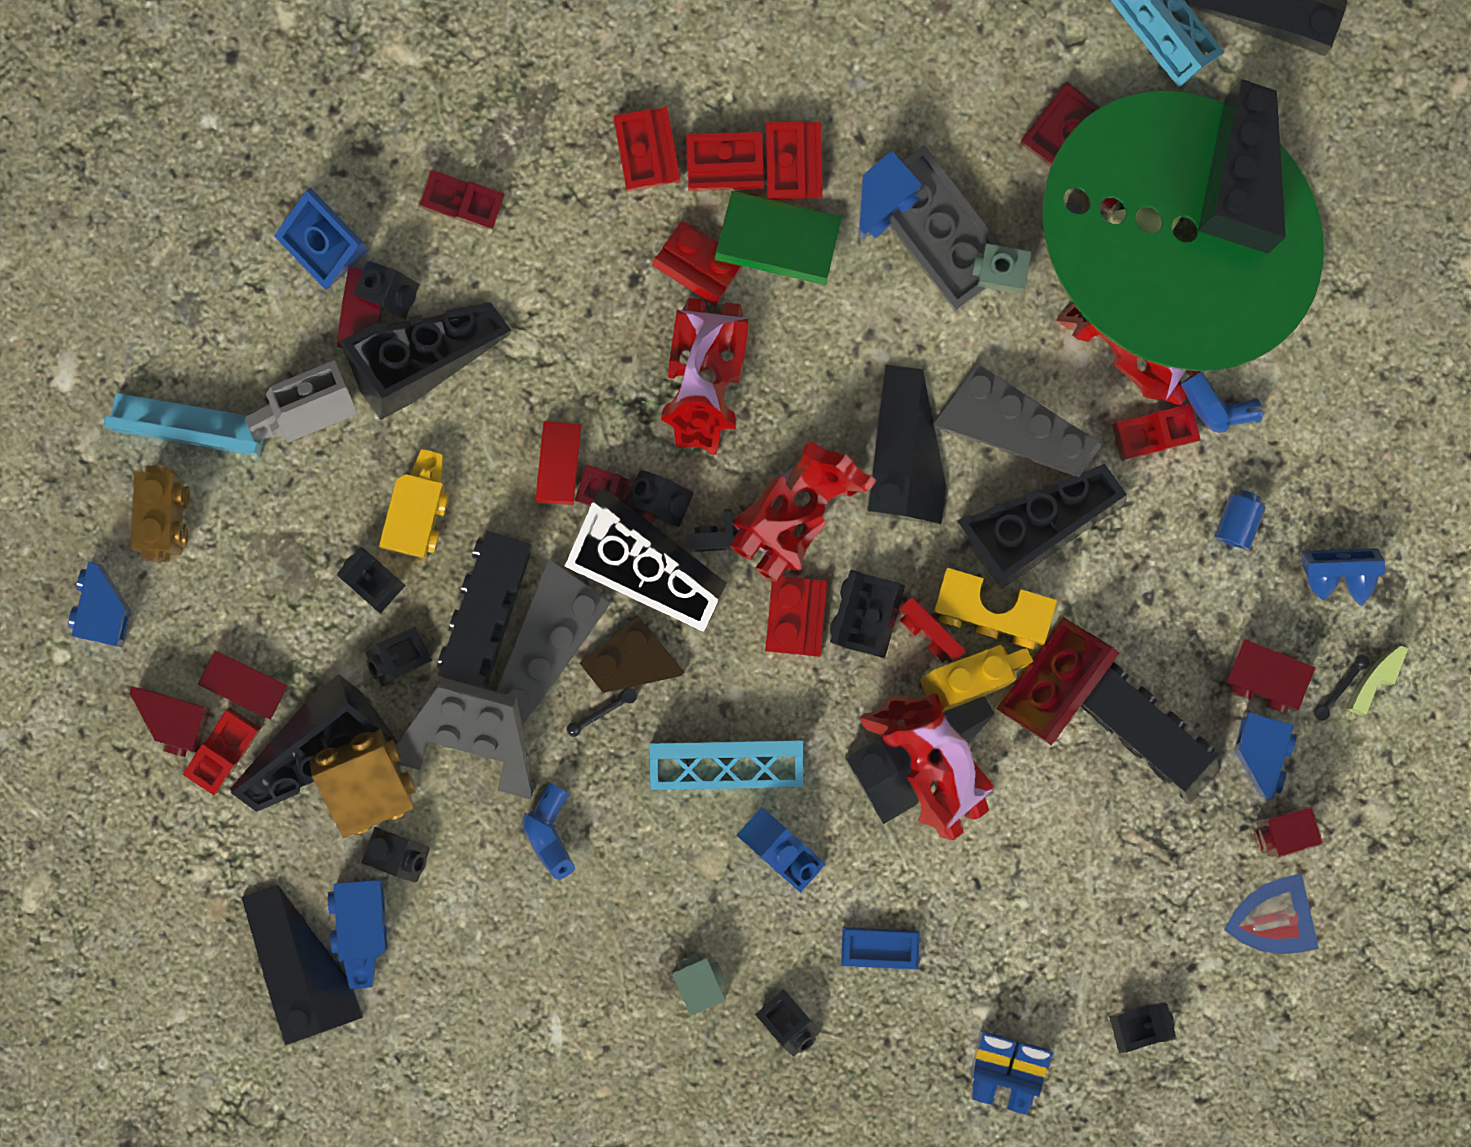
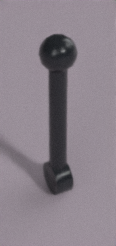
[1314,655,1370,721]
[566,688,637,737]

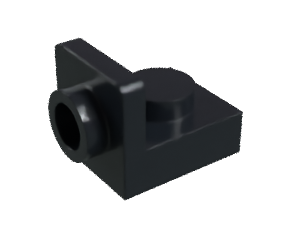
[687,509,740,553]
[366,626,432,686]
[755,989,821,1056]

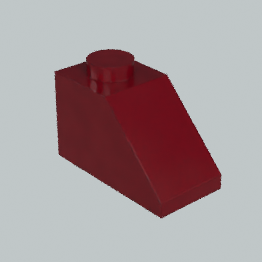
[129,686,211,757]

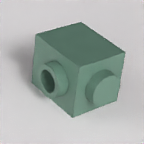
[972,244,1031,294]
[672,953,726,1016]

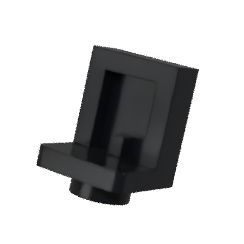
[354,261,420,319]
[626,470,694,527]
[337,547,406,614]
[361,827,430,882]
[1109,1002,1176,1053]

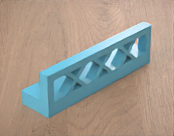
[1111,0,1225,88]
[103,393,264,457]
[649,741,803,790]

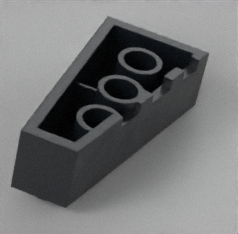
[1198,79,1286,254]
[957,464,1127,590]
[565,487,727,631]
[436,530,533,689]
[1080,662,1220,805]

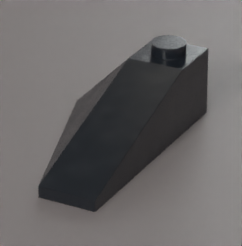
[1185,0,1348,56]
[341,302,511,420]
[866,365,946,525]
[230,674,396,812]
[844,696,995,824]
[241,885,363,1045]

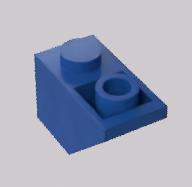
[858,150,922,240]
[68,561,131,648]
[1234,713,1296,799]
[736,807,826,893]

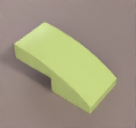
[1346,646,1408,715]

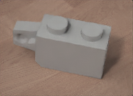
[245,360,358,443]

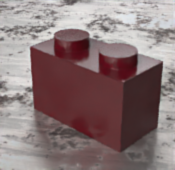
[1222,639,1316,715]
[1253,807,1323,857]

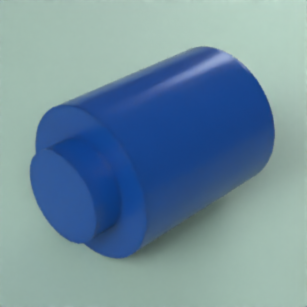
[1214,490,1266,550]

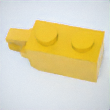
[379,449,450,560]
[920,645,1033,712]

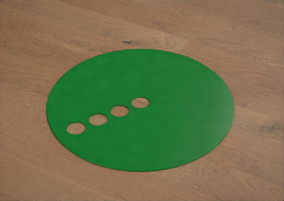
[1042,91,1324,371]

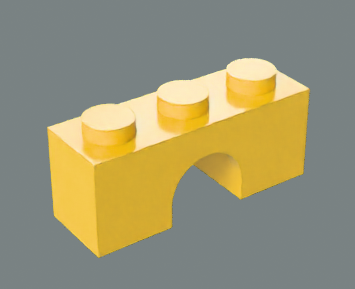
[932,568,1057,650]

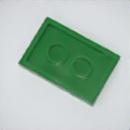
[715,191,842,285]

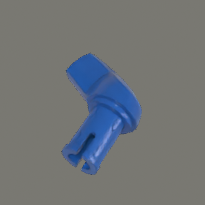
[1181,371,1263,433]
[522,782,575,879]

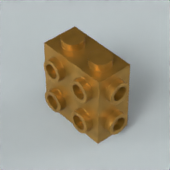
[131,465,190,562]
[310,729,417,838]

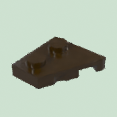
[579,616,685,693]

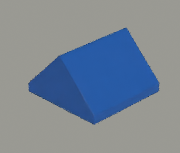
[274,188,369,290]

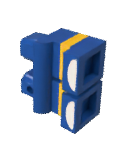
[970,1030,1054,1115]

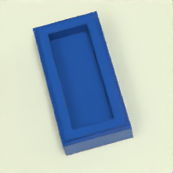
[841,927,920,970]

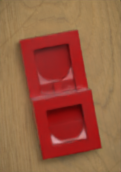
[1112,404,1201,461]
[536,421,581,506]
[183,707,261,796]

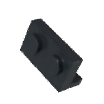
[830,569,905,659]

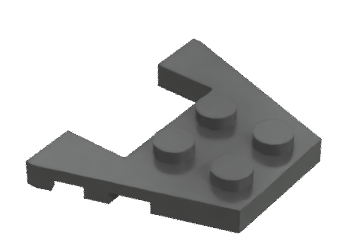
[395,677,535,799]

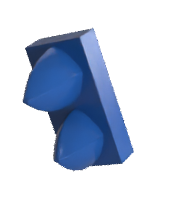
[1302,548,1385,606]

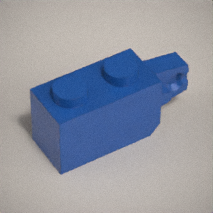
[328,879,388,989]

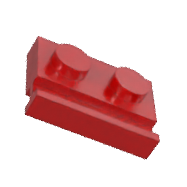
[613,106,680,192]
[766,121,823,200]
[686,132,764,191]
[652,220,743,306]
[765,576,827,657]
[899,597,966,663]

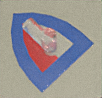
[1224,874,1319,954]

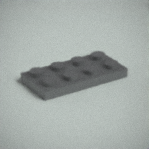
[888,145,1002,312]

